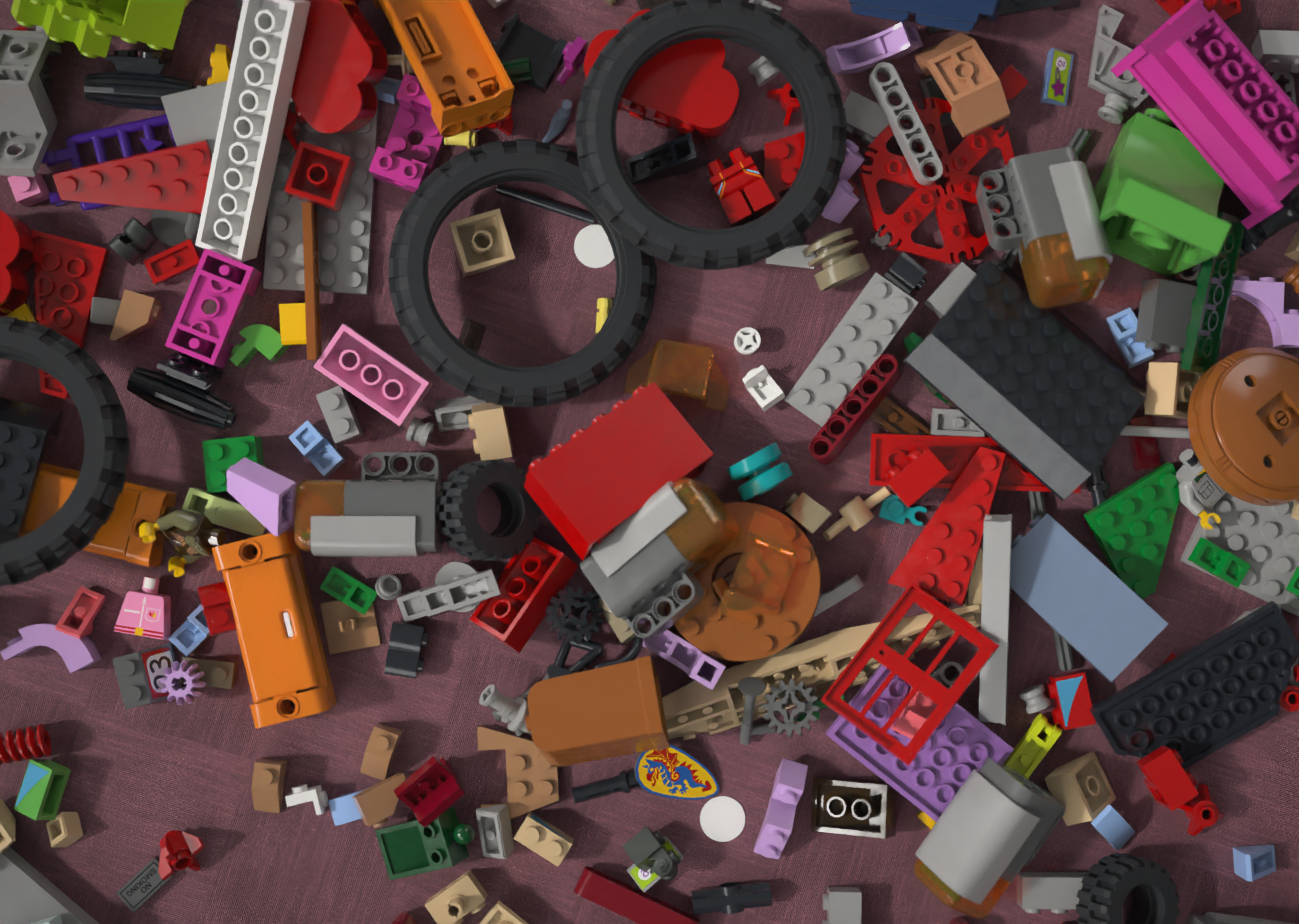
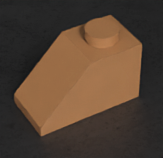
[110,289,163,343]
[360,723,403,780]
[251,758,287,813]
[352,772,406,828]

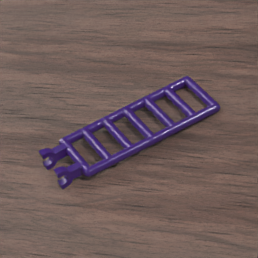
[41,114,176,211]

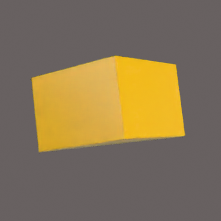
[279,303,306,345]

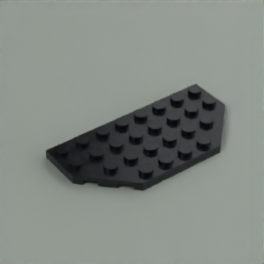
[1090,601,1299,769]

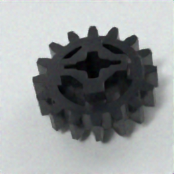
[545,587,603,645]

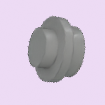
[375,574,402,600]

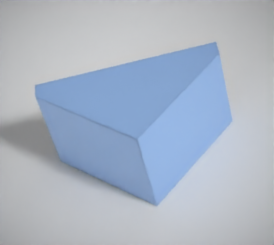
[1233,845,1276,881]

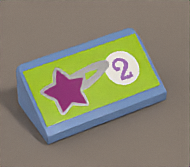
[1040,48,1074,106]

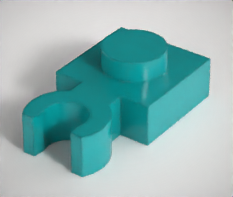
[877,494,927,526]

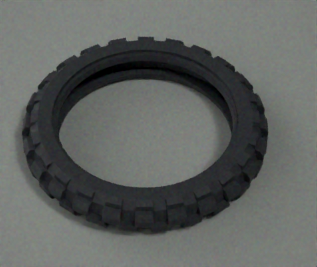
[576,0,847,270]
[388,139,657,407]
[0,316,130,586]

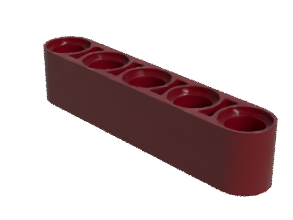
[809,354,902,465]
[574,866,700,924]

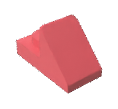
[55,586,105,639]
[890,687,936,739]

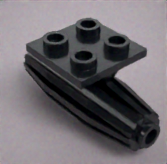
[84,49,197,111]
[126,352,237,430]

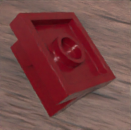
[393,756,465,828]

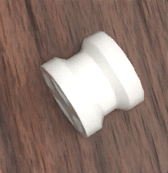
[734,327,761,355]

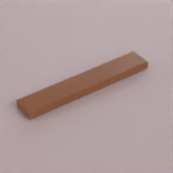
[302,202,322,362]

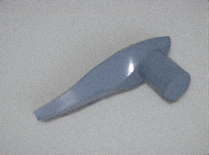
[542,99,572,143]

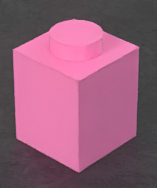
[7,172,50,207]

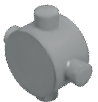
[870,228,892,250]

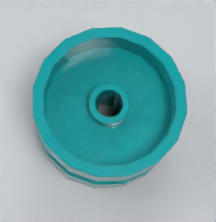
[726,442,793,501]

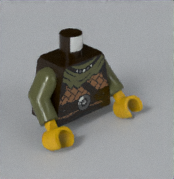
[139,506,226,577]

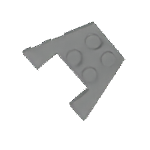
[1088,4,1149,109]

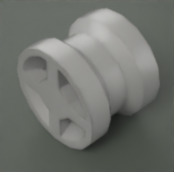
[747,56,780,87]
[1097,93,1130,124]
[406,416,435,447]
[1019,684,1051,714]

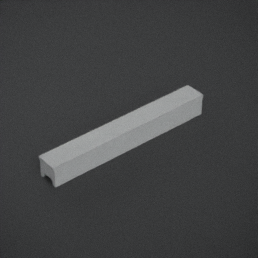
[979,514,1013,725]

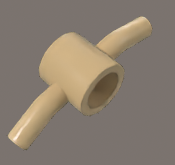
[823,486,891,541]

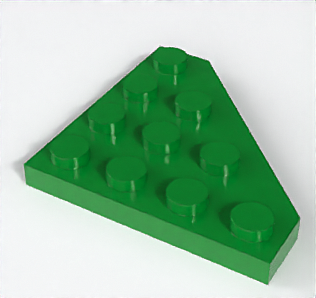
[1083,463,1180,600]

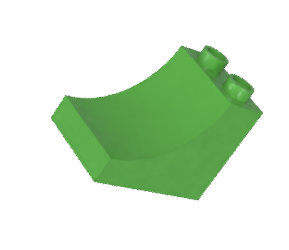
[1094,108,1231,278]

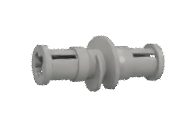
[479,684,532,735]

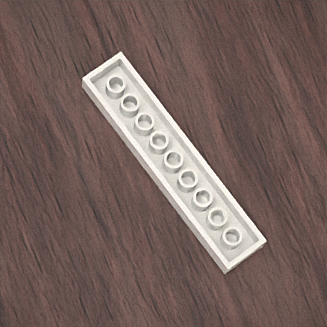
[195,0,310,262]

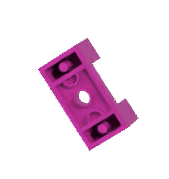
[369,73,444,193]
[165,248,263,369]

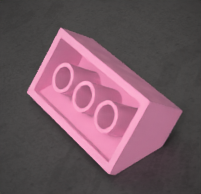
[314,324,433,426]

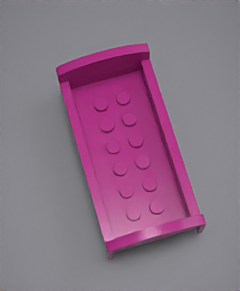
[1110,0,1299,230]

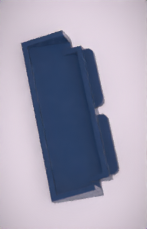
[849,0,1001,33]

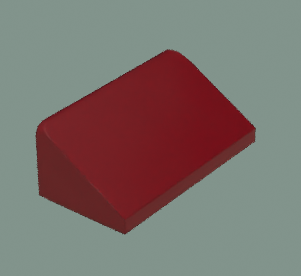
[1127,415,1161,471]

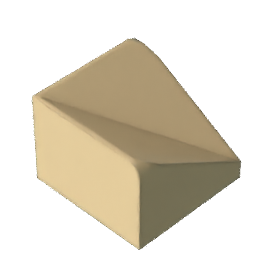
[46,812,83,847]

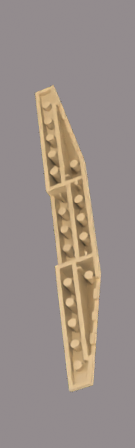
[662,604,981,740]

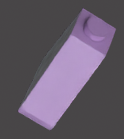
[226,457,296,537]

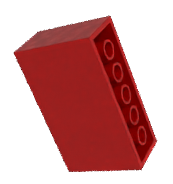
[524,382,714,561]

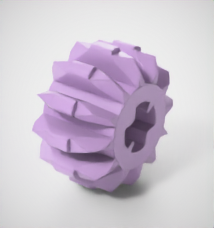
[159,660,206,705]

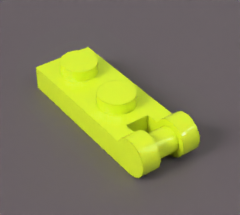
[1003,714,1062,778]

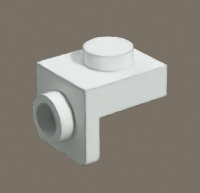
[742,365,785,412]
[285,784,329,815]

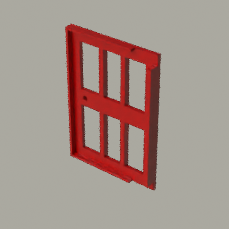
[821,583,999,766]

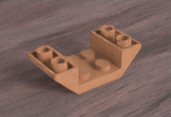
[914,33,1010,138]

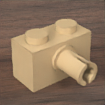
[424,870,488,924]

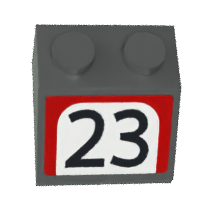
[112,643,183,710]

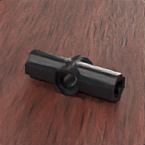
[691,882,772,914]

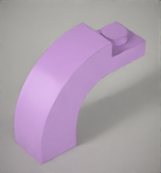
[0,622,102,673]
[642,625,726,690]

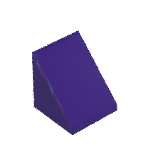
[140,138,167,152]

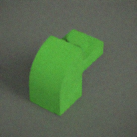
[229,324,291,368]

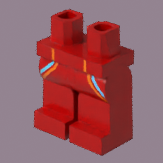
[707,147,777,227]

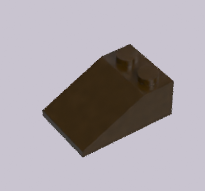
[811,778,897,839]

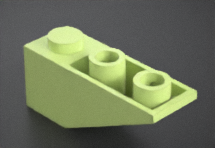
[182,487,266,537]

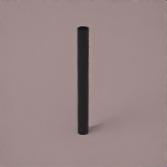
[495,184,596,225]

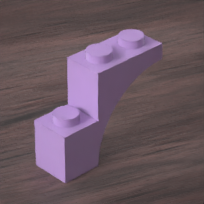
[825,22,923,75]
[821,139,865,224]
[1231,276,1299,348]
[753,758,808,860]

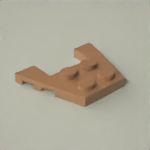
[477,726,559,819]

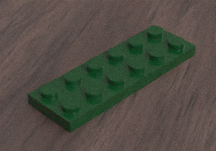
[1181,212,1245,373]

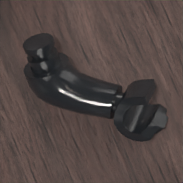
[1239,191,1299,258]

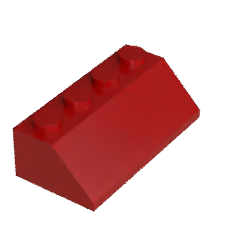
[469,537,578,653]

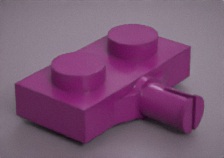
[555,36,588,86]

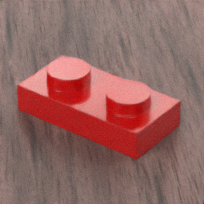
[143,239,201,285]

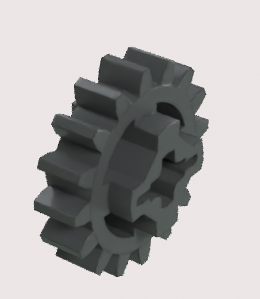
[762,679,820,738]

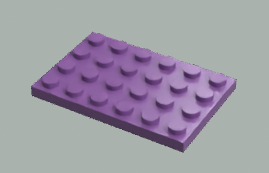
[825,664,1014,822]

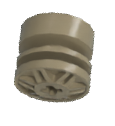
[802,228,870,292]

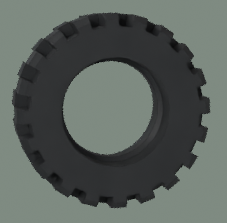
[436,459,541,561]
[1076,853,1180,924]

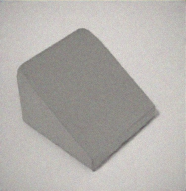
[90,297,121,326]

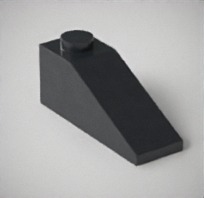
[624,133,710,185]

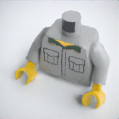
[1176,449,1226,530]

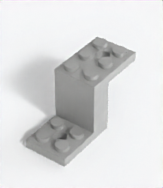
[0,30,58,177]

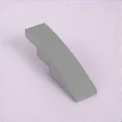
[396,569,501,623]

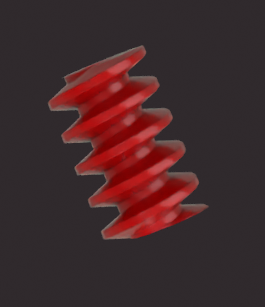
[0,724,52,765]

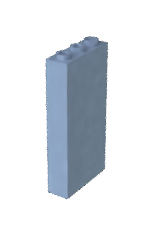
[1010,513,1168,682]

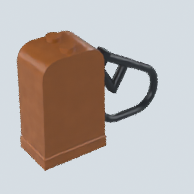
[525,590,670,766]

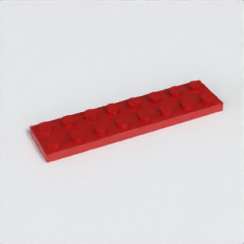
[869,433,1081,493]

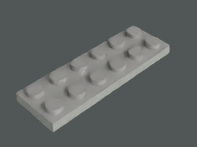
[784,272,919,427]

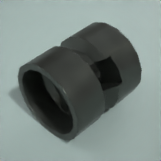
[108,217,159,266]

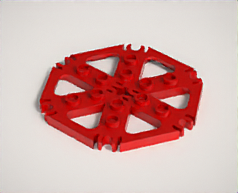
[859,97,1015,265]

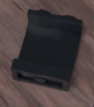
[492,13,568,94]

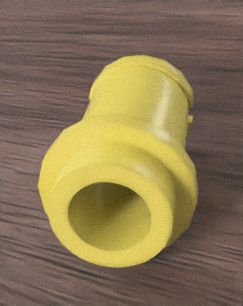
[444,130,478,149]

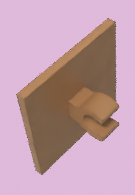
[320,600,381,655]

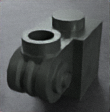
[622,826,681,881]

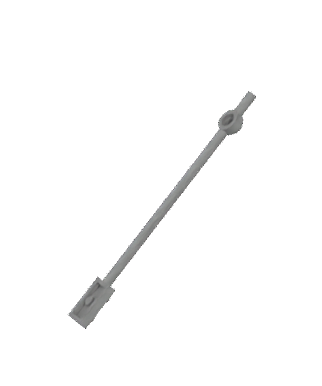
[930,408,1190,439]

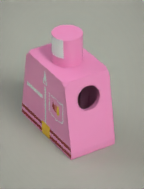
[114,577,171,640]

